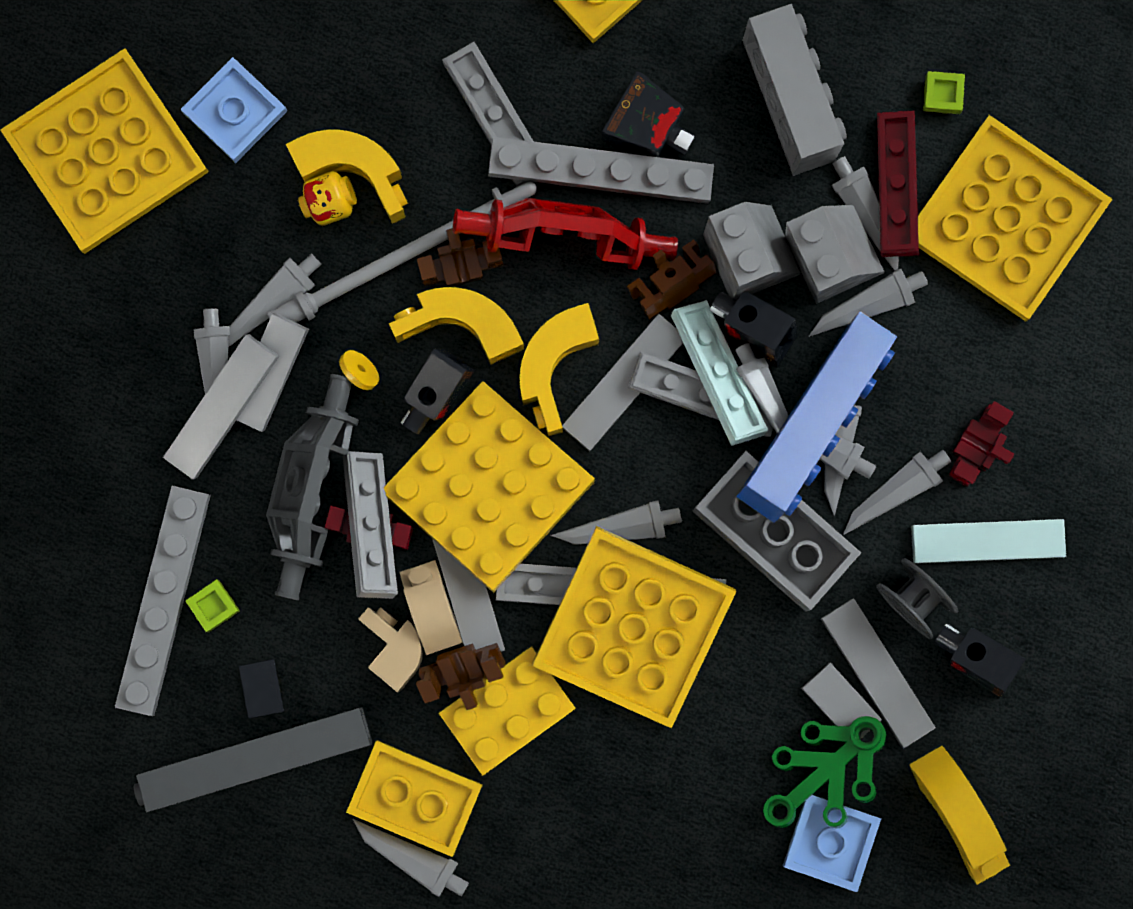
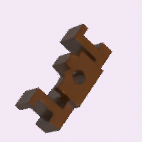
[417,228,503,287]
[627,240,716,319]
[416,643,505,710]

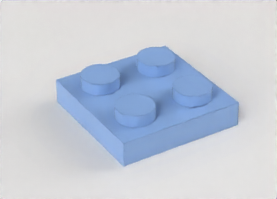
[181,57,287,163]
[783,795,881,892]

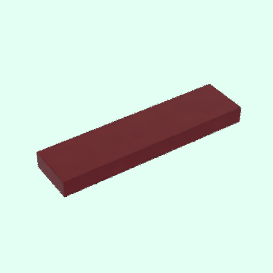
[877,110,919,257]

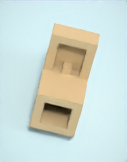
[400,560,462,655]
[359,607,423,692]

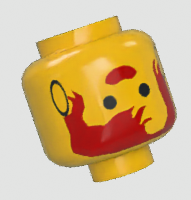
[298,171,357,226]

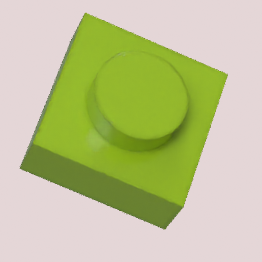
[923,71,965,114]
[186,579,240,633]

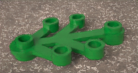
[763,716,886,829]

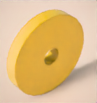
[339,350,379,390]

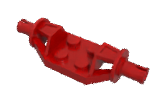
[453,198,678,270]

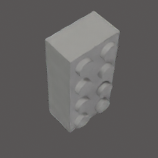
[742,4,847,176]
[693,451,861,612]

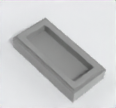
[801,663,882,739]

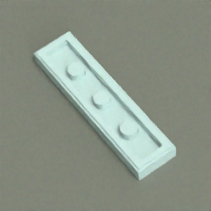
[671,300,768,446]
[911,519,1066,563]

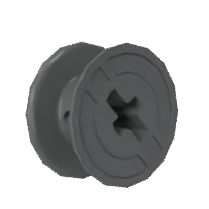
[876,558,959,639]

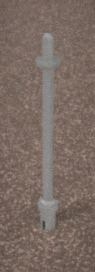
[266,181,537,323]

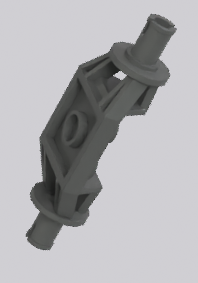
[266,374,359,601]

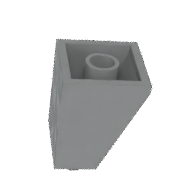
[703,202,800,300]
[785,205,884,304]

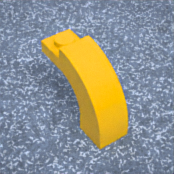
[286,130,408,224]
[389,287,524,365]
[520,303,599,436]
[909,746,1010,885]

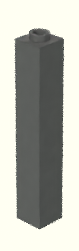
[134,708,373,812]

